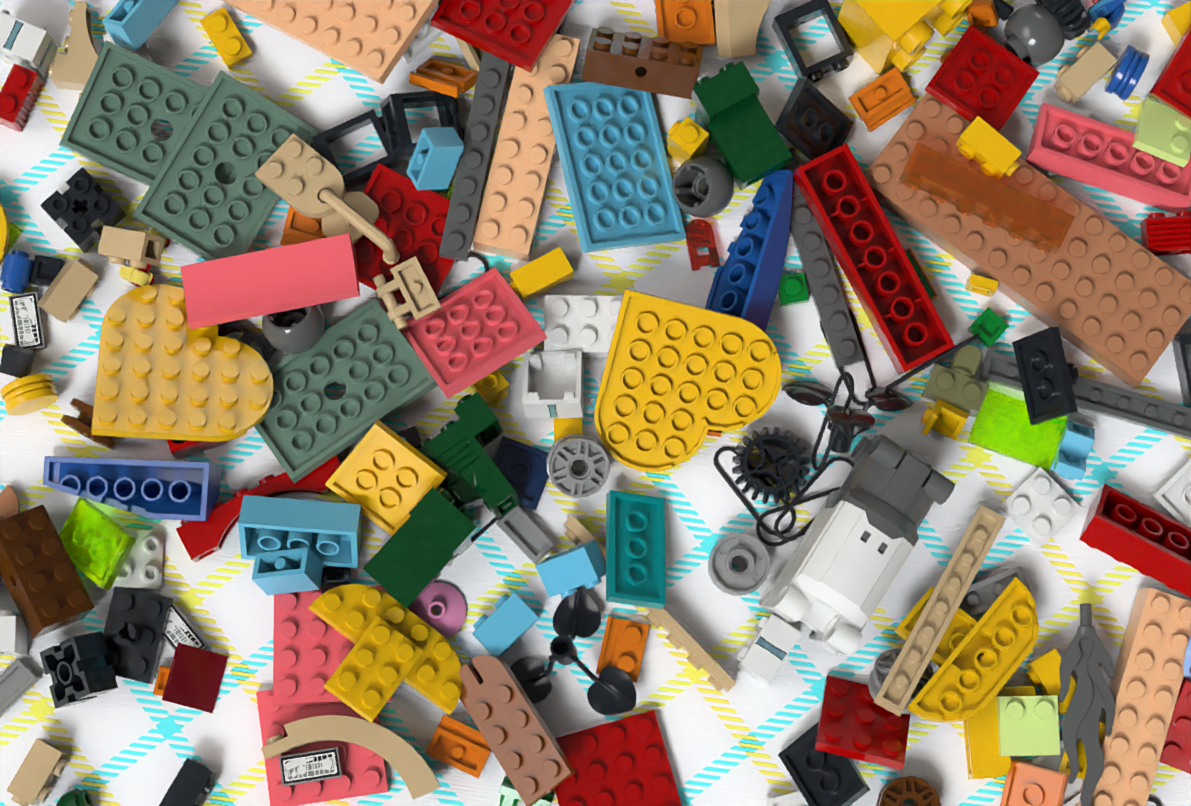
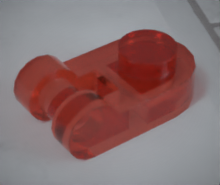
[685,219,720,271]

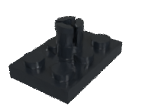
[774,78,854,161]
[1012,327,1079,426]
[103,587,174,684]
[778,721,870,806]

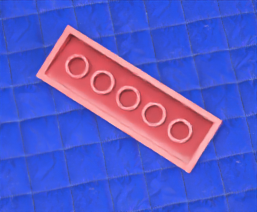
[1025,102,1191,214]
[180,233,360,329]

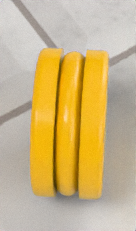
[0,373,59,415]

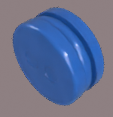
[1104,45,1150,101]

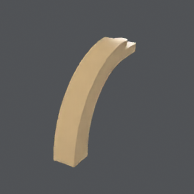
[261,715,442,800]

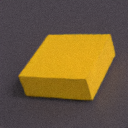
[964,274,999,297]

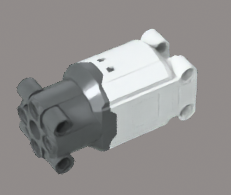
[759,434,955,656]

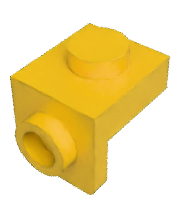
[920,399,969,441]

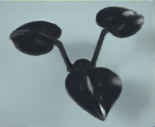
[781,381,914,453]
[510,586,637,715]

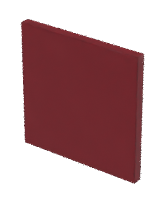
[162,643,228,713]

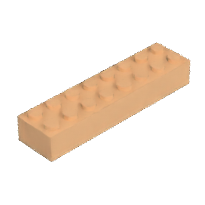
[473,34,580,262]
[1074,587,1191,806]

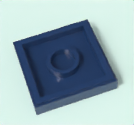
[493,436,549,511]

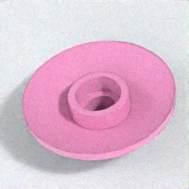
[409,582,466,639]

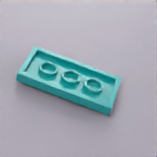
[606,490,666,609]

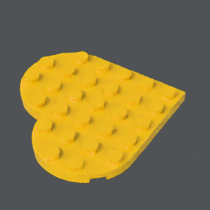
[91,284,273,442]
[594,288,782,472]

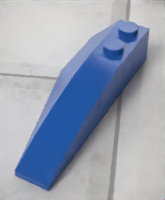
[705,170,793,332]
[43,456,222,522]

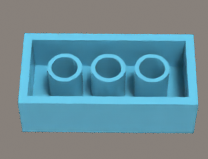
[238,495,362,568]

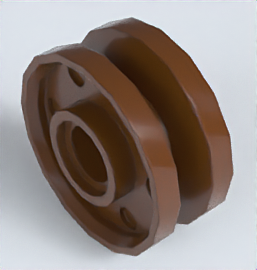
[60,398,118,450]
[876,776,941,806]

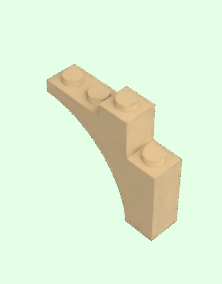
[49,0,154,127]
[714,0,772,58]

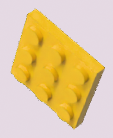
[325,420,448,536]

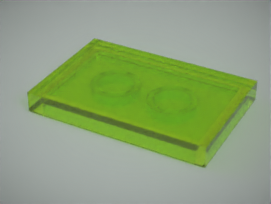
[967,389,1068,472]
[59,497,137,590]

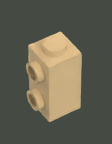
[1053,41,1118,106]
[97,225,165,269]
[36,258,99,323]
[6,738,68,806]

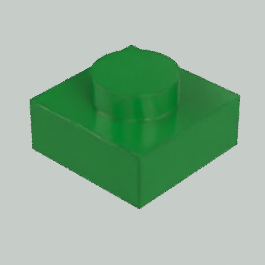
[777,272,809,307]
[967,307,1009,348]

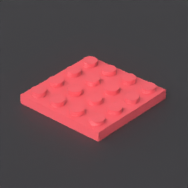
[400,267,547,399]
[273,586,392,707]
[256,689,389,806]

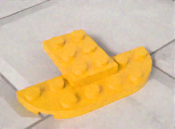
[894,577,1039,723]
[308,584,462,723]

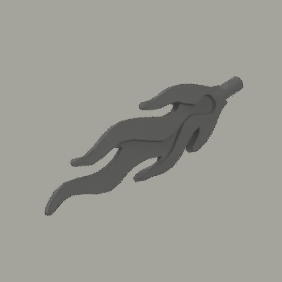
[1058,603,1115,806]

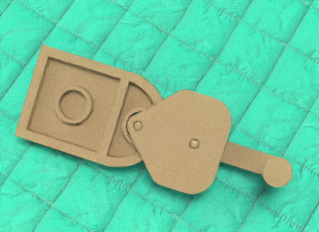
[255,133,400,265]

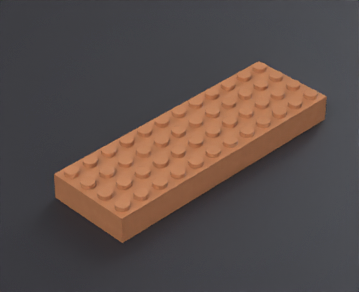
[864,92,1191,388]

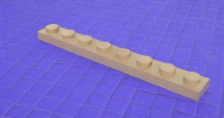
[873,504,1006,717]
[564,515,736,693]

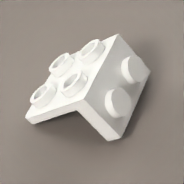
[90,527,164,590]

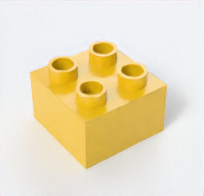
[837,0,974,76]

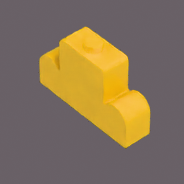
[963,686,1036,780]

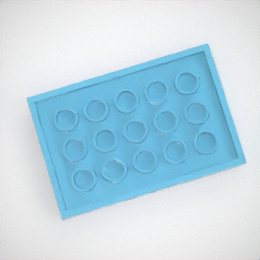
[543,82,686,253]

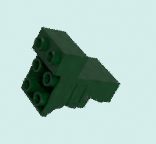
[691,61,792,190]
[416,392,521,520]
[362,487,478,610]

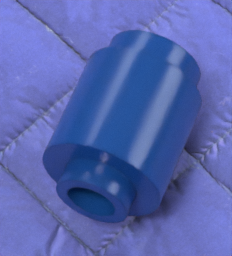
[0,250,34,294]

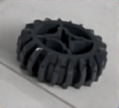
[1035,0,1090,41]
[732,427,810,504]

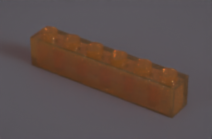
[899,142,1075,253]

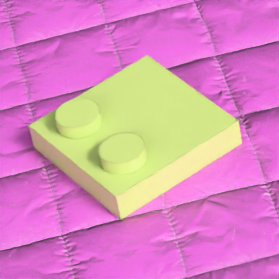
[1132,98,1191,168]
[997,695,1060,756]

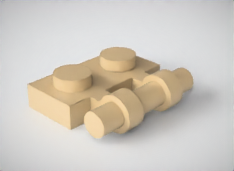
[373,256,442,330]

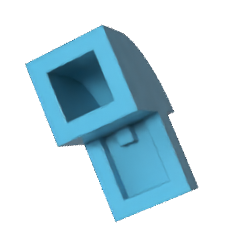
[1050,419,1095,481]

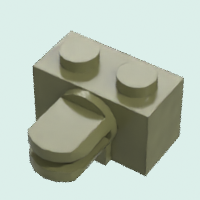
[921,345,990,417]

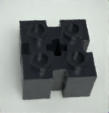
[40,167,127,253]
[39,631,118,709]

